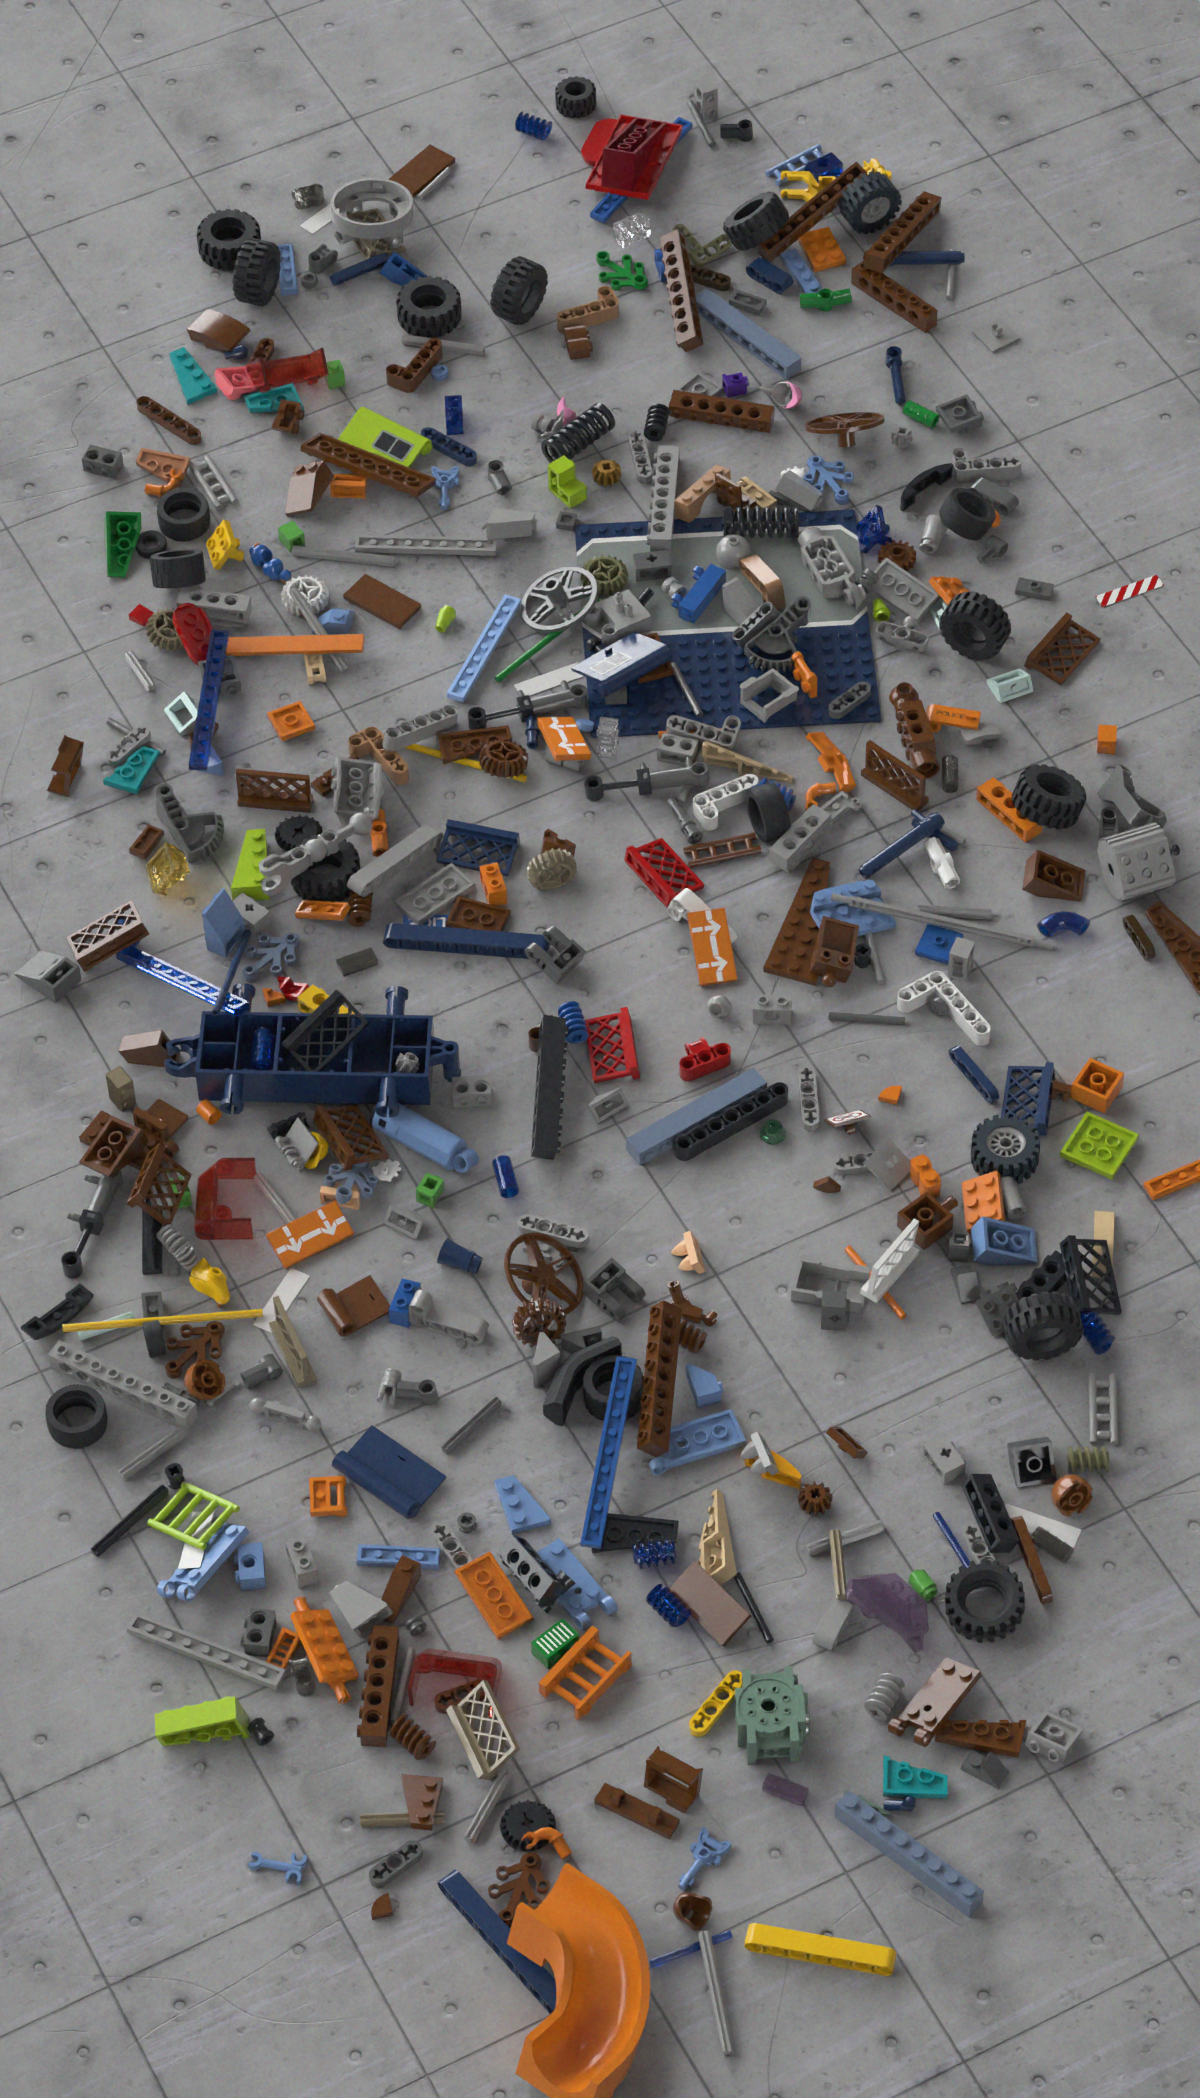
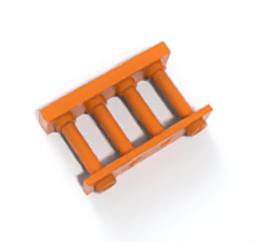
[539,1626,632,1721]

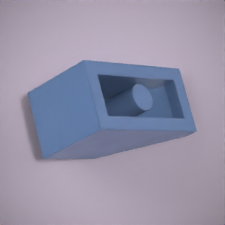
[686,1364,724,1408]

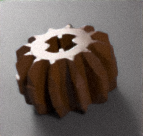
[798,1481,833,1517]

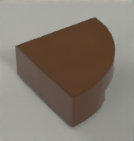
[813,1176,841,1193]
[371,1893,393,1920]

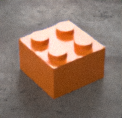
[1070,1058,1124,1114]

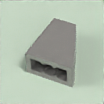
[775,470,823,511]
[487,508,538,539]
[722,577,759,625]
[329,1580,393,1637]

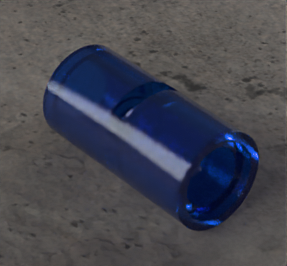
[492,1155,519,1198]

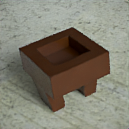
[1051,1081,1072,1103]

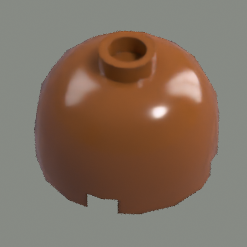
[184,1359,225,1401]
[1051,1474,1093,1517]

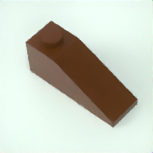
[381,1556,421,1625]

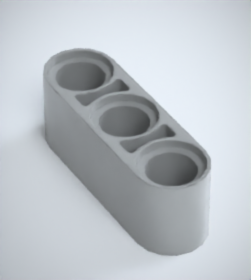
[813,1594,856,1651]

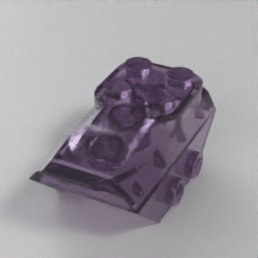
[845,1573,929,1653]

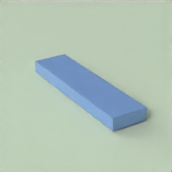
[277,244,298,296]
[356,1544,441,1570]

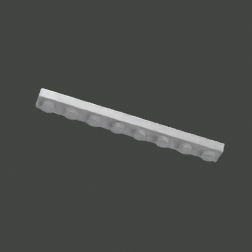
[355,535,497,556]
[126,1612,286,1691]

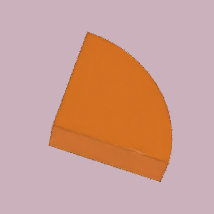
[262,988,286,1007]
[878,1085,902,1105]

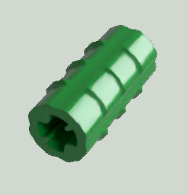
[903,400,940,429]

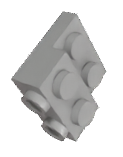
[1025,1711,1083,1764]

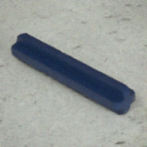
[911,818,959,852]

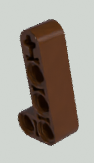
[386,338,443,393]

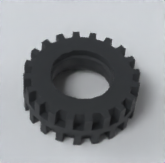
[945,1559,1025,1643]

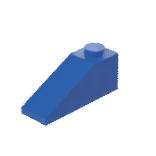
[379,252,427,286]

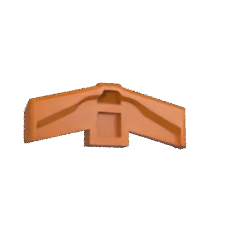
[806,732,856,793]

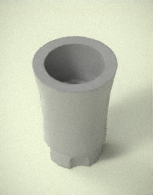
[919,515,949,555]

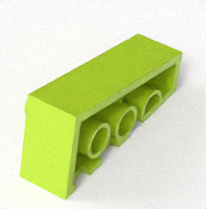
[231,829,270,901]

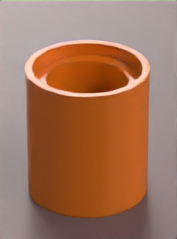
[196,1099,222,1125]

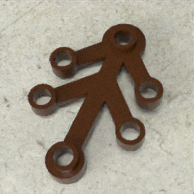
[165,1321,225,1379]
[488,1852,550,1928]

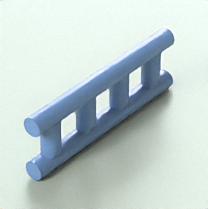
[765,144,832,186]

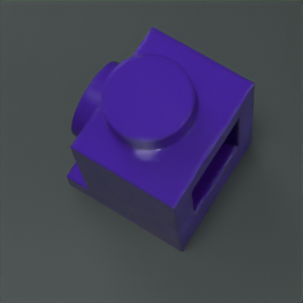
[722,372,749,398]

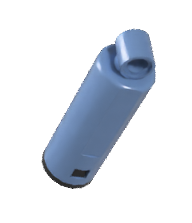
[369,1101,479,1173]

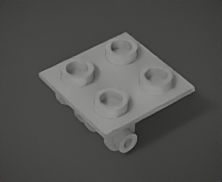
[275,1117,318,1172]

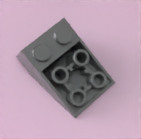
[14,951,81,1003]

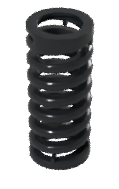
[541,402,615,463]
[723,506,799,539]

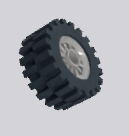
[838,172,902,234]
[971,1114,1040,1184]

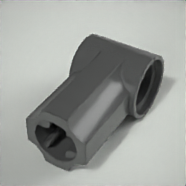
[488,460,512,496]
[240,1354,284,1388]
[396,1379,438,1405]

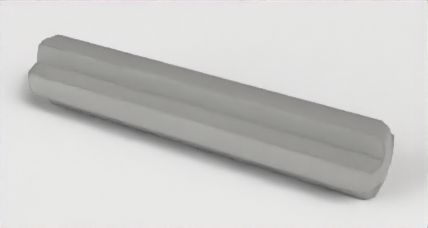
[125,651,156,691]

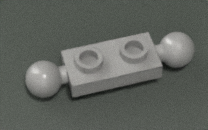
[249,1398,321,1432]

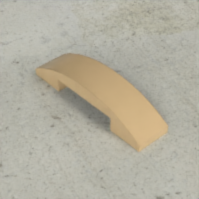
[1091,1211,1114,1278]

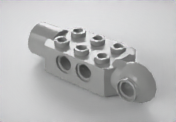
[798,527,866,610]

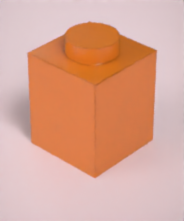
[1097,724,1117,754]

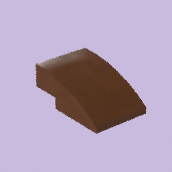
[187,309,251,351]

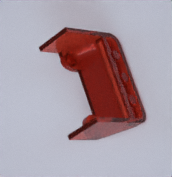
[246,348,329,393]
[194,1157,257,1240]
[408,1648,502,1717]

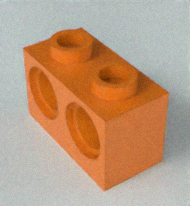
[479,862,507,906]

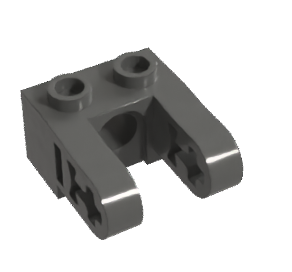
[525,925,586,984]
[582,1258,646,1321]

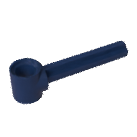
[886,346,905,405]

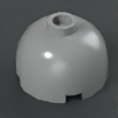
[716,534,751,570]

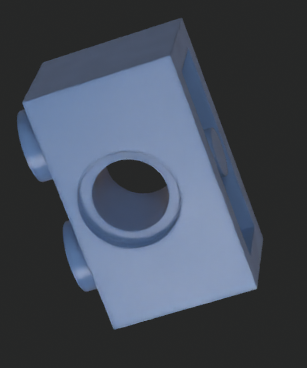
[234,1542,266,1591]

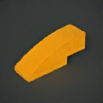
[745,1441,802,1489]

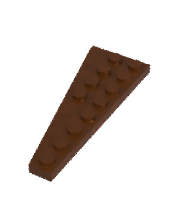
[763,857,830,986]
[1145,901,1200,996]

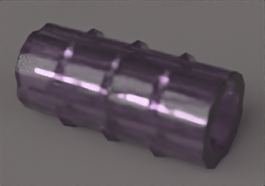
[762,1773,809,1806]

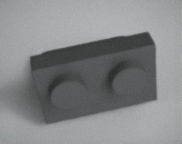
[975,1281,1020,1336]

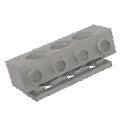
[176,587,252,628]
[769,804,832,874]

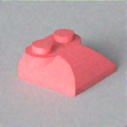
[215,366,261,400]

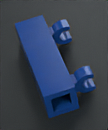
[671,564,726,623]

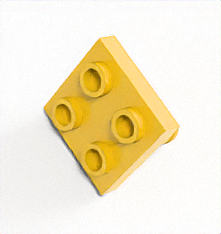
[206,520,244,570]

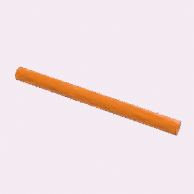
[845,1245,907,1320]

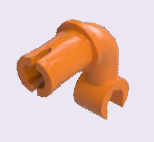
[145,468,184,498]
[805,782,836,812]
[521,1827,572,1860]

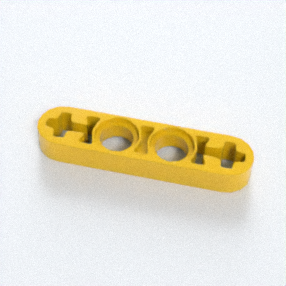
[689,1670,742,1737]

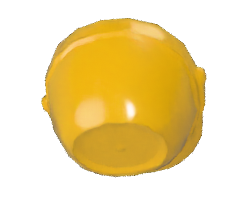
[304,1132,329,1169]

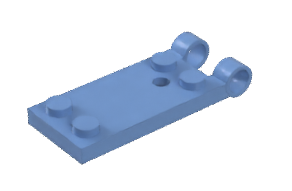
[649,1409,746,1475]
[157,1523,250,1602]
[537,1538,618,1631]

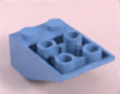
[202,888,246,958]

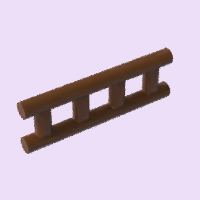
[683,832,762,868]

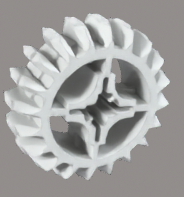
[281,575,329,617]

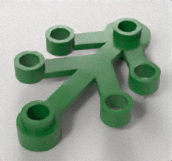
[596,251,648,291]

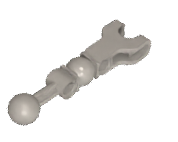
[259,812,373,896]

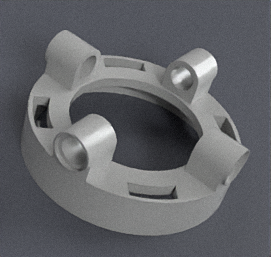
[331,178,413,248]

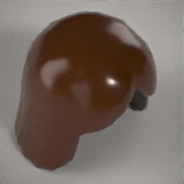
[673,1892,713,1931]

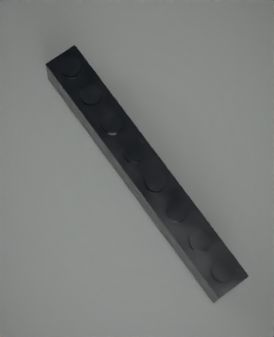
[531,1015,569,1160]

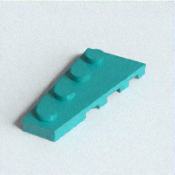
[169,347,217,405]

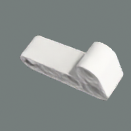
[693,774,758,831]
[667,888,737,944]

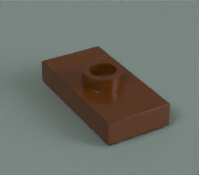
[129,824,165,860]
[826,1427,868,1458]

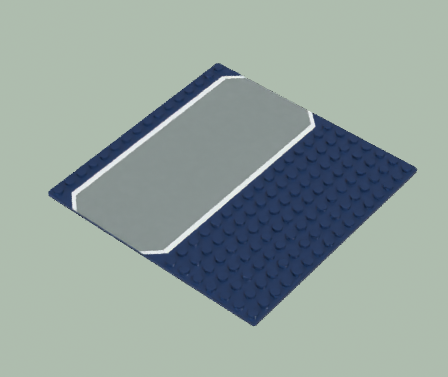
[575,509,881,738]

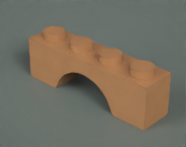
[674,464,731,523]

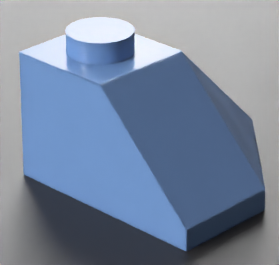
[311,608,355,635]

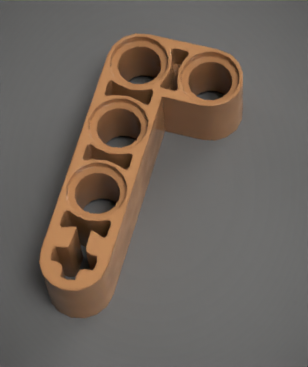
[556,286,619,333]
[739,555,786,610]
[348,727,409,785]

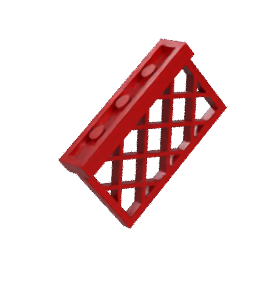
[624,838,704,908]
[584,1006,640,1083]

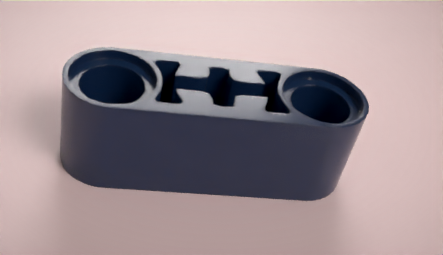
[746,257,794,294]

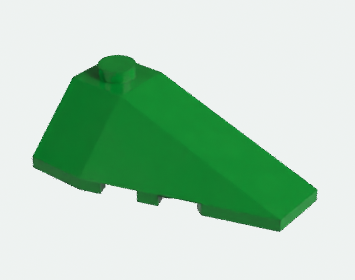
[104,511,142,578]

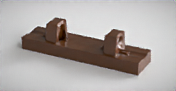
[594,1783,680,1840]

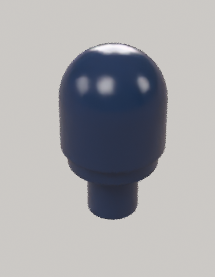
[224,345,248,360]

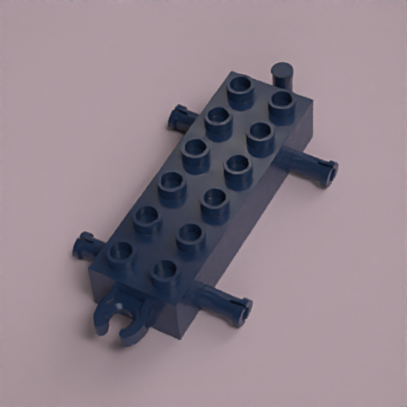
[164,983,461,1117]

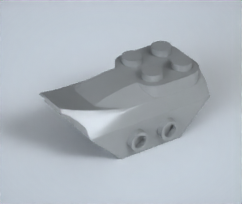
[331,756,384,828]

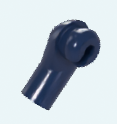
[883,1796,916,1812]

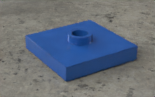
[915,924,963,965]

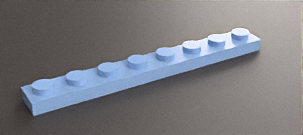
[447,594,521,703]

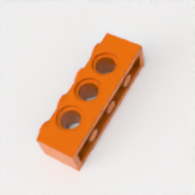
[976,777,1043,843]

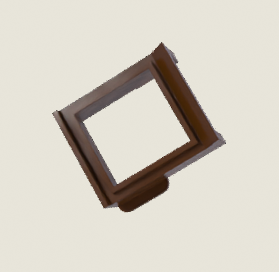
[47,735,84,797]
[644,1746,703,1813]

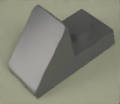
[948,1232,970,1262]
[951,1264,980,1304]
[561,1325,602,1354]
[961,1750,1009,1789]

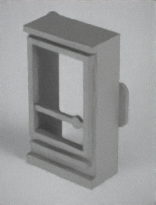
[791,1255,870,1315]

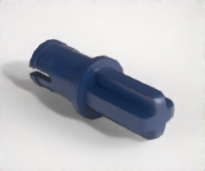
[525,715,539,749]

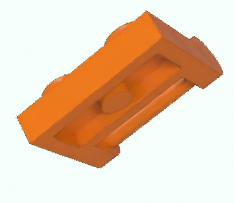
[792,651,817,699]
[309,1476,348,1517]

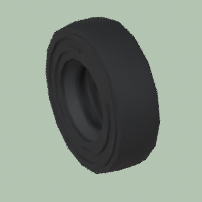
[136,530,167,559]

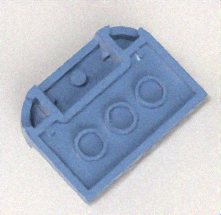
[810,879,896,936]

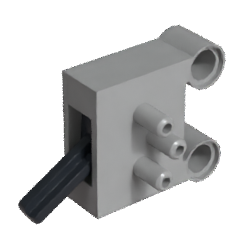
[584,588,654,647]

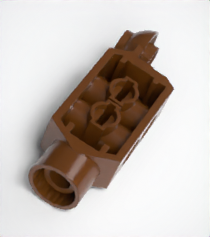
[889,682,940,779]

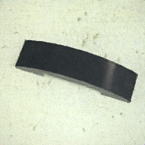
[900,463,953,512]
[21,1283,94,1340]

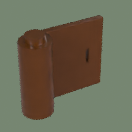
[317,1275,390,1337]

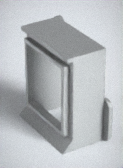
[740,668,799,723]

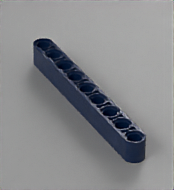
[383,923,551,959]
[437,1869,556,2014]

